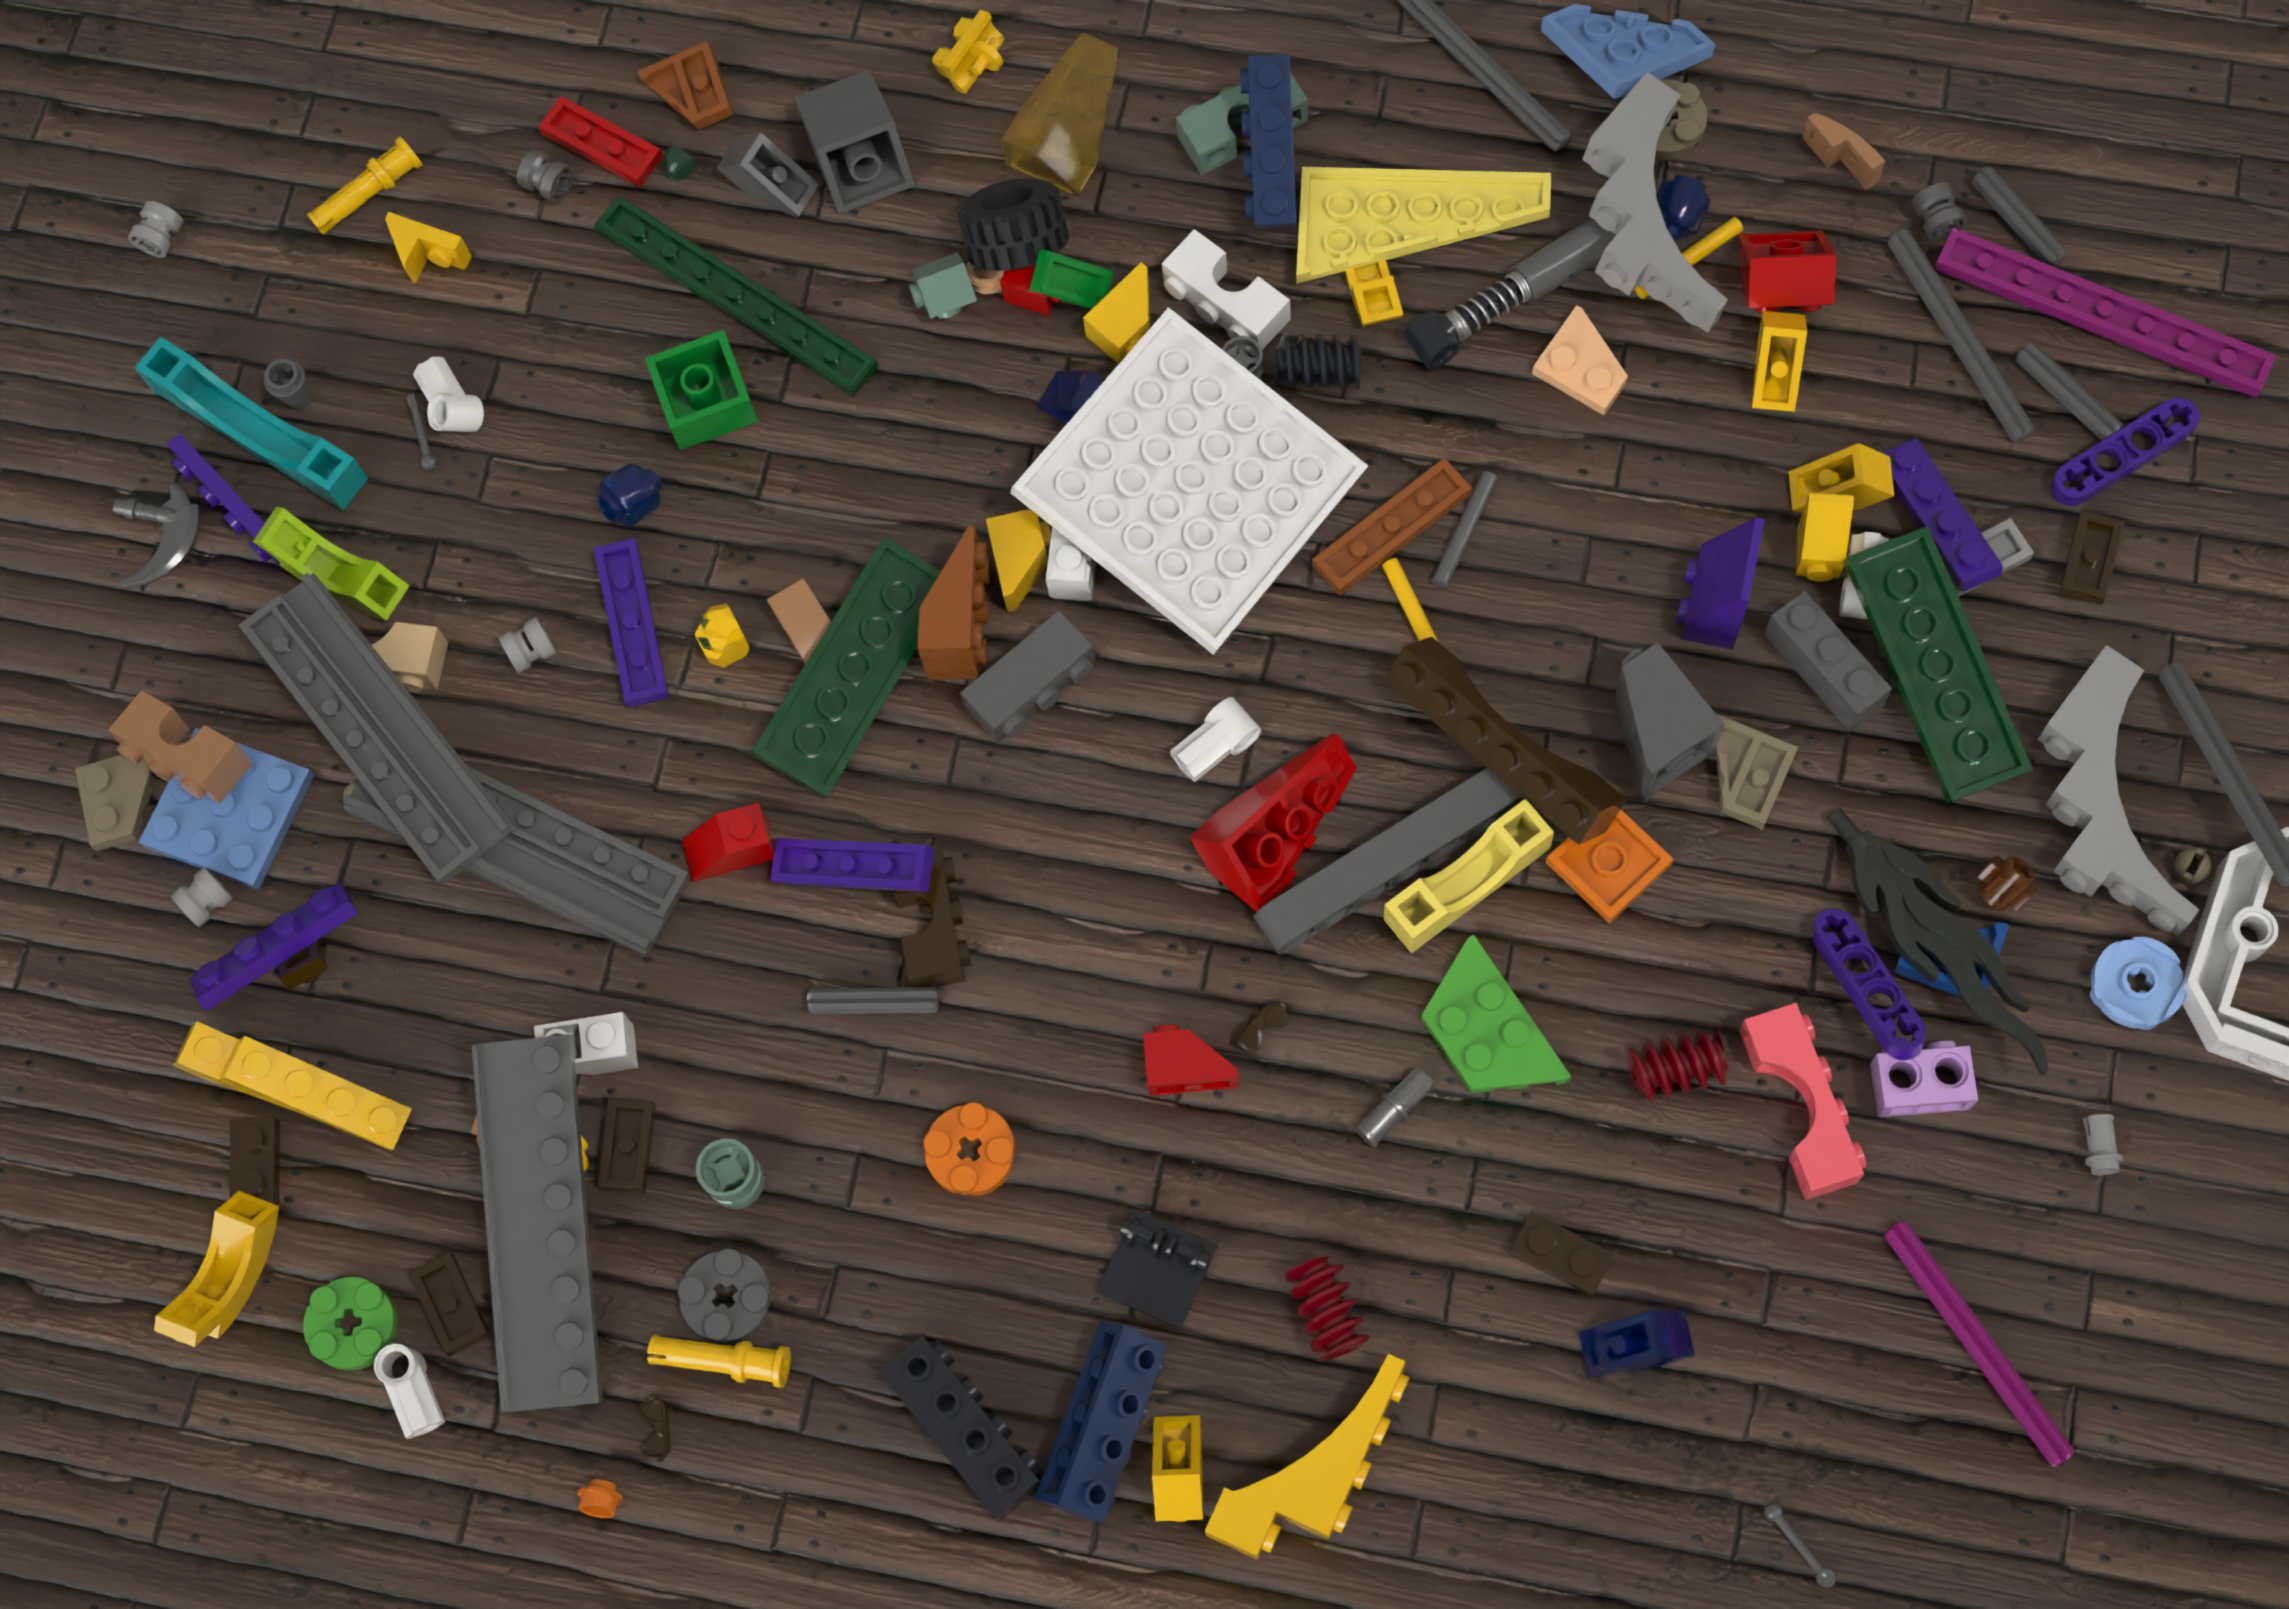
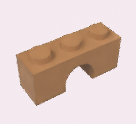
[108,691,252,804]

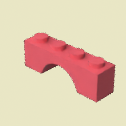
[1739,1003,1866,1200]

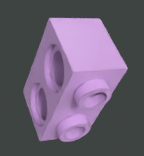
[1870,1041,1978,1118]

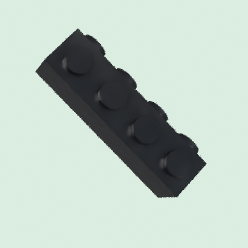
[879,1335,1042,1522]

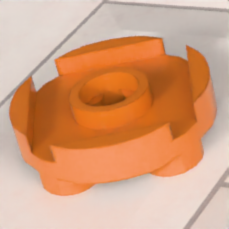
[924,1103,1015,1196]

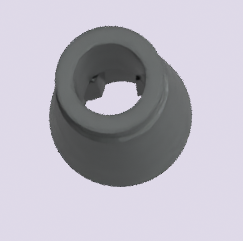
[264,359,311,410]

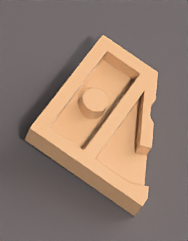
[1532,305,1628,415]

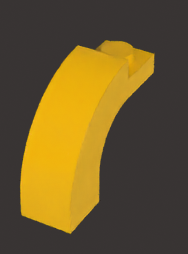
[154,1191,279,1347]

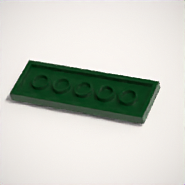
[1843,526,2033,804]
[751,536,941,800]

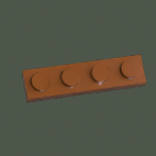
[1312,458,1472,596]

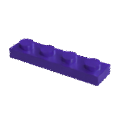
[167,433,284,570]
[1882,438,2003,592]
[594,538,670,708]
[770,838,935,892]
[189,882,358,1011]

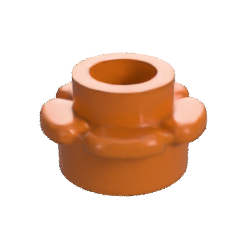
[577,1479,623,1518]

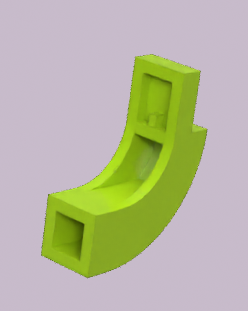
[253,507,409,621]

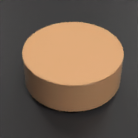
[966,261,1004,294]

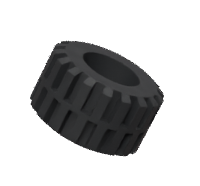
[957,178,1069,271]

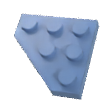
[1541,4,1715,99]

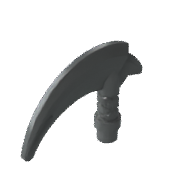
[113,482,200,588]

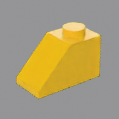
[1083,262,1150,365]
[1752,311,1807,412]
[1788,443,1894,513]
[1796,493,1854,582]
[986,509,1051,612]
[1152,1415,1203,1522]

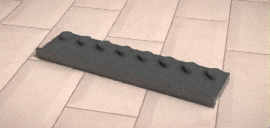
[238,572,517,885]
[342,767,691,958]
[472,1035,603,1413]

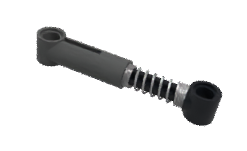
[1403,218,1616,370]

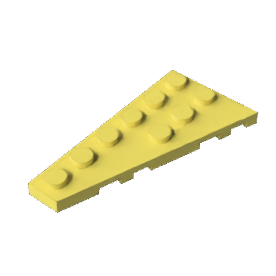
[1296,167,1551,284]

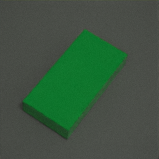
[1030,249,1114,309]

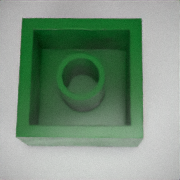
[644,329,759,450]

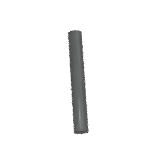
[1431,471,1497,589]

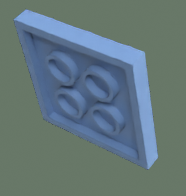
[138,728,315,890]

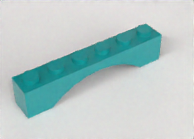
[134,336,368,511]

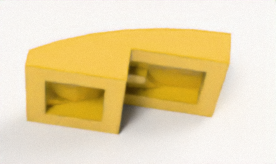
[1344,256,1403,327]

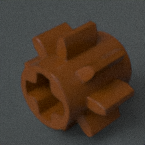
[1977,855,2036,911]

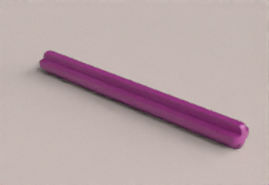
[1885,1221,2074,1467]

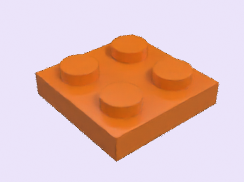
[1546,809,1674,924]

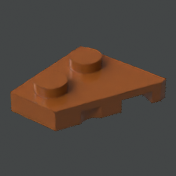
[637,41,735,130]

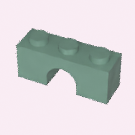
[1176,73,1308,176]

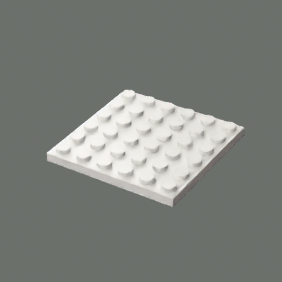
[1010,307,1368,655]

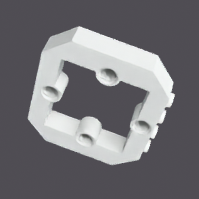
[2182,827,2289,1081]

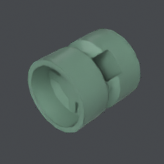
[695,1138,765,1209]

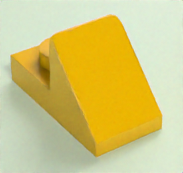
[385,212,472,283]

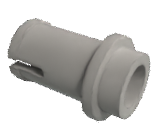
[2083,1114,2123,1175]

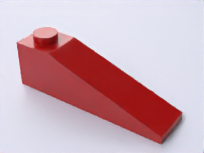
[1189,733,1357,912]

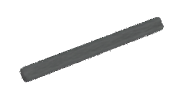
[1396,0,1571,152]
[1888,228,2034,442]
[2159,662,2289,887]

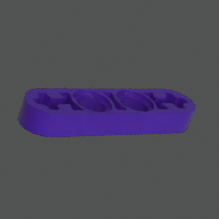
[2051,398,2200,506]
[1812,909,1926,1060]

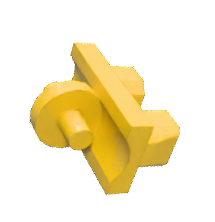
[932,10,1004,94]

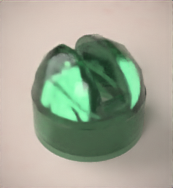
[662,145,699,181]

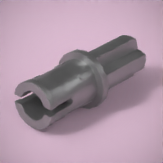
[1354,1068,1435,1148]

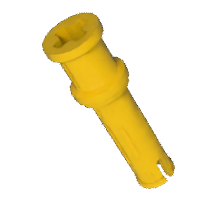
[306,136,423,235]
[647,1334,791,1388]

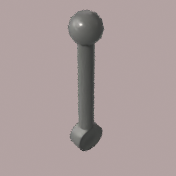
[406,393,437,471]
[1764,1502,1836,1588]

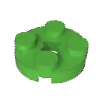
[303,1277,398,1371]

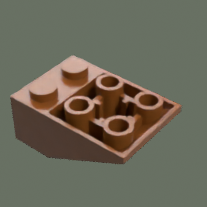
[918,527,991,680]

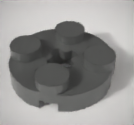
[678,1249,772,1343]

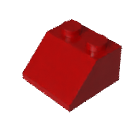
[1738,230,1836,312]

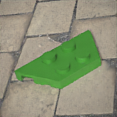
[1421,935,1571,1094]

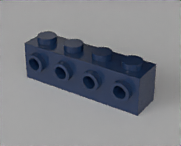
[1240,54,1296,231]
[1034,1321,1168,1524]

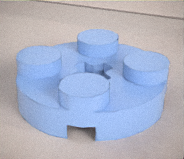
[2090,937,2186,1030]

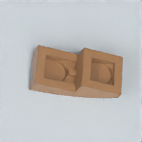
[1803,113,1886,190]
[767,578,831,664]

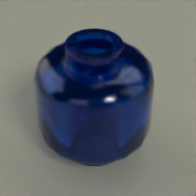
[1656,175,1711,241]
[597,463,662,526]

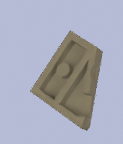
[1716,714,1798,830]
[75,755,152,852]

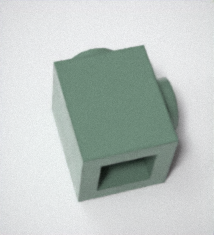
[908,253,977,319]

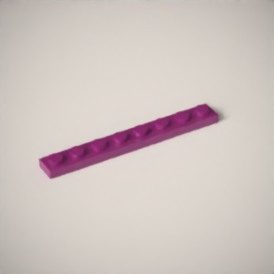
[1934,227,2276,398]

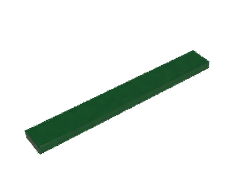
[594,195,879,397]

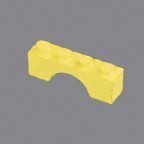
[1384,799,1554,954]

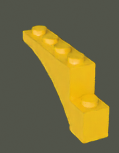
[172,1021,412,1151]
[1205,1354,1410,1560]

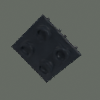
[1097,1209,1218,1329]

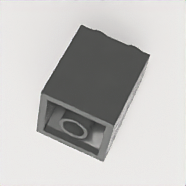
[793,69,915,214]
[1615,642,1724,802]

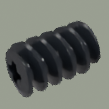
[1275,334,1361,389]

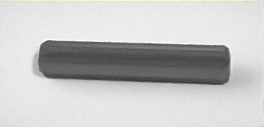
[1972,166,2067,267]
[2016,342,2122,441]
[807,987,939,1014]

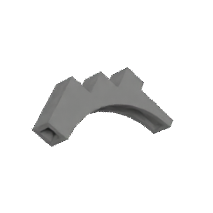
[1582,72,1728,333]
[2038,645,2199,936]

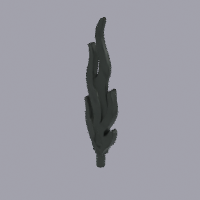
[1827,807,2048,1075]

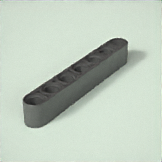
[1254,768,1524,955]

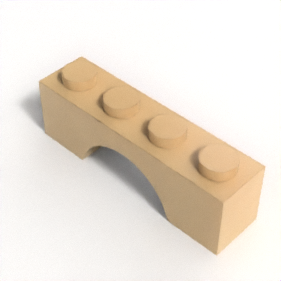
[261,622,448,692]

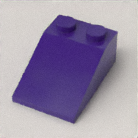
[1676,518,1765,650]

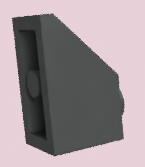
[717,132,819,217]

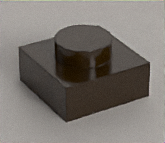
[278,939,328,990]

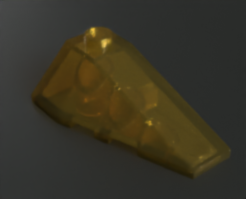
[1001,32,1118,196]

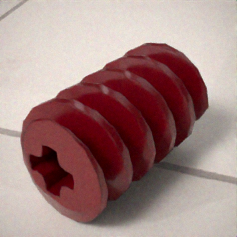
[1626,1027,1728,1102]
[1285,1256,1370,1362]

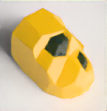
[694,603,750,668]

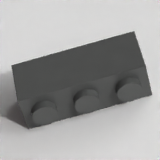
[1764,591,1892,732]
[960,610,1096,744]

